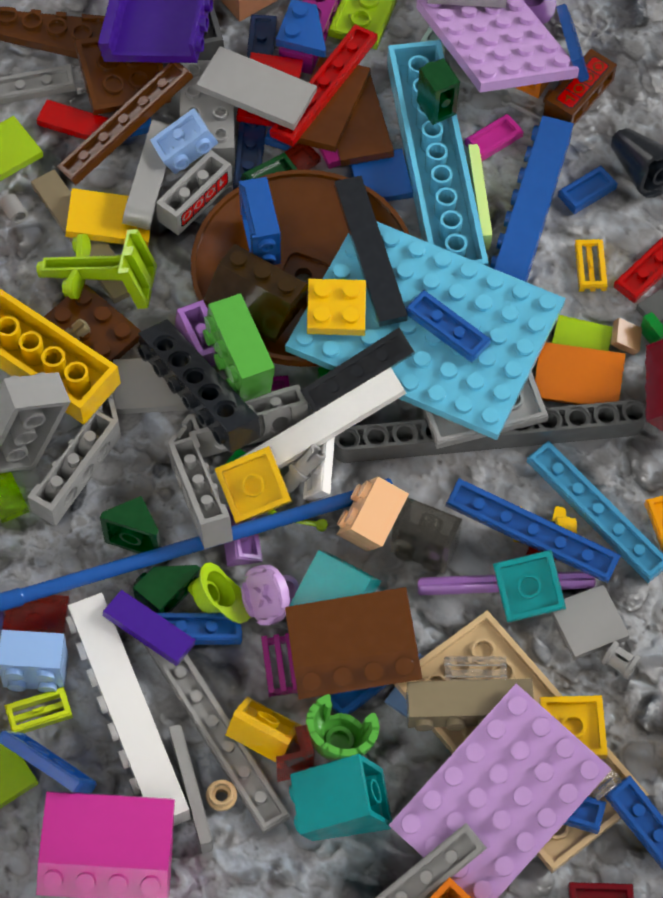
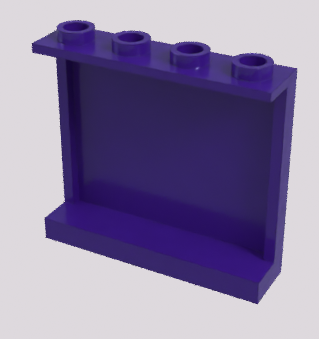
[98,0,213,63]

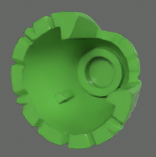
[305,694,380,761]

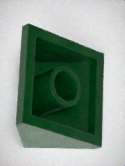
[100,496,161,554]

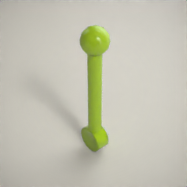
[267,510,328,532]

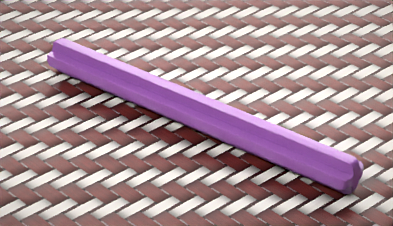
[417,571,596,595]

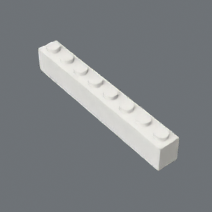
[65,592,191,826]

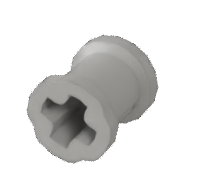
[601,641,642,680]

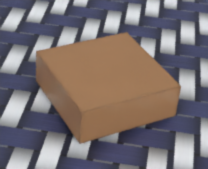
[611,318,642,355]

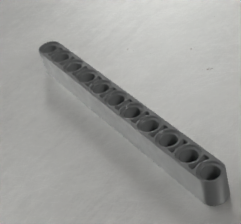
[334,400,646,463]

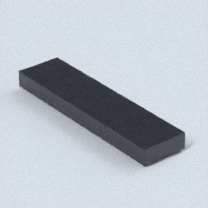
[300,328,415,413]

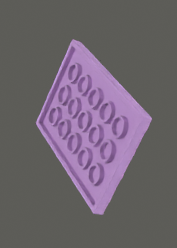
[416,0,579,93]
[389,684,612,898]

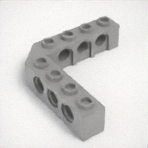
[2,370,121,526]
[168,384,309,549]

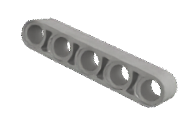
[122,119,171,230]

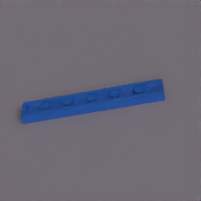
[445,478,621,584]

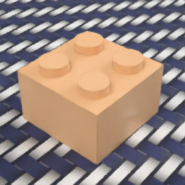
[336,477,409,551]

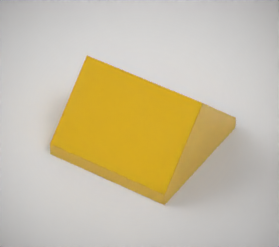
[225,696,302,764]

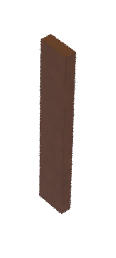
[56,63,193,186]

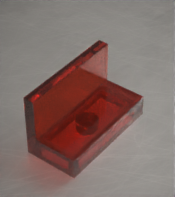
[276,724,315,782]

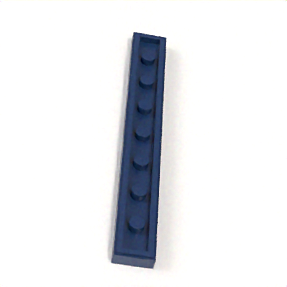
[233,14,277,190]

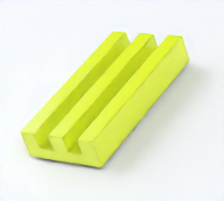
[4,687,73,733]

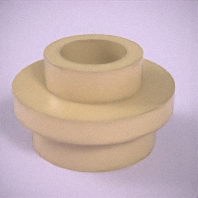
[206,780,237,811]

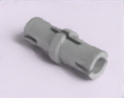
[283,445,326,495]

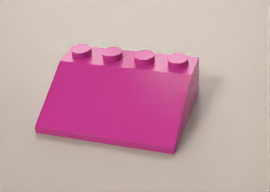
[36,791,175,898]

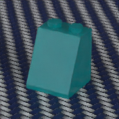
[289,550,382,606]
[289,754,392,841]

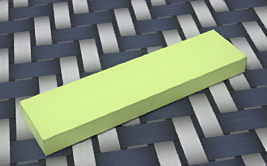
[466,144,493,250]

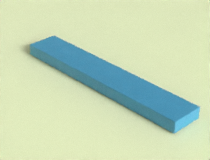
[526,441,663,583]

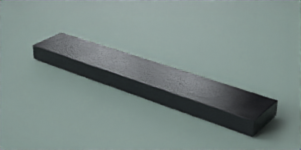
[334,176,408,327]

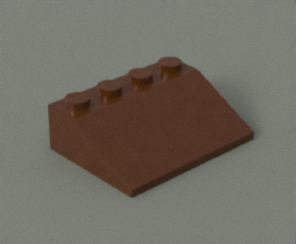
[285,587,422,700]

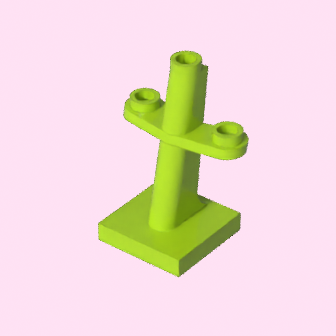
[36,229,157,309]

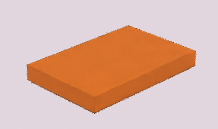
[535,342,626,405]

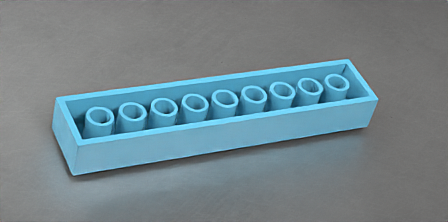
[387,40,489,266]

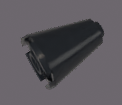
[611,128,663,198]

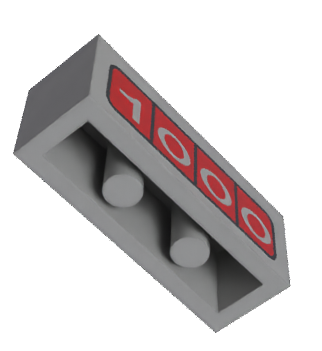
[156,150,232,235]

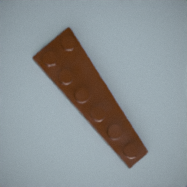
[0,7,105,59]

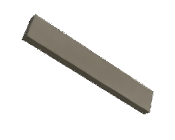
[31,169,130,304]

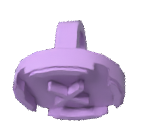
[241,565,299,626]

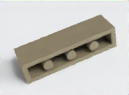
[406,678,534,731]

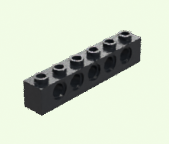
[137,319,261,453]

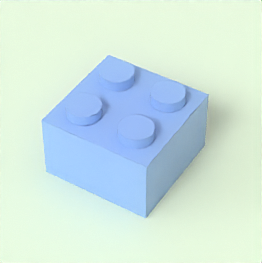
[0,630,69,693]

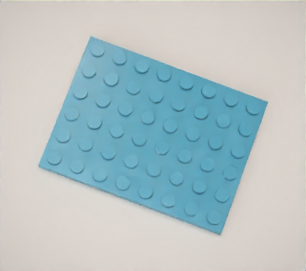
[285,222,566,440]

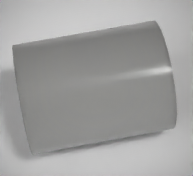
[0,194,28,225]

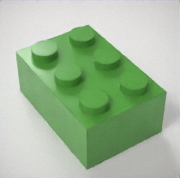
[203,293,275,402]

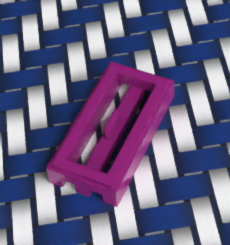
[261,633,298,697]

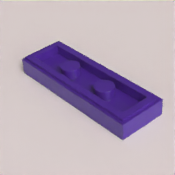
[102,590,195,666]

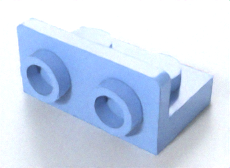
[150,108,218,174]

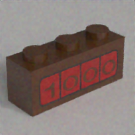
[543,49,617,126]

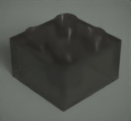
[390,497,462,574]

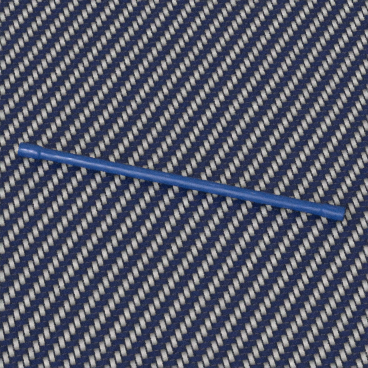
[0,478,393,612]

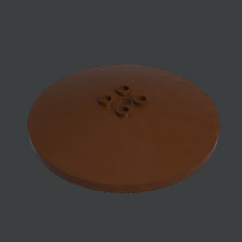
[191,169,410,367]

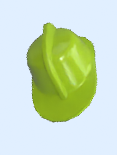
[188,562,251,624]

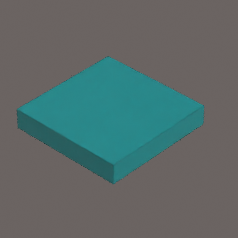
[493,550,566,623]

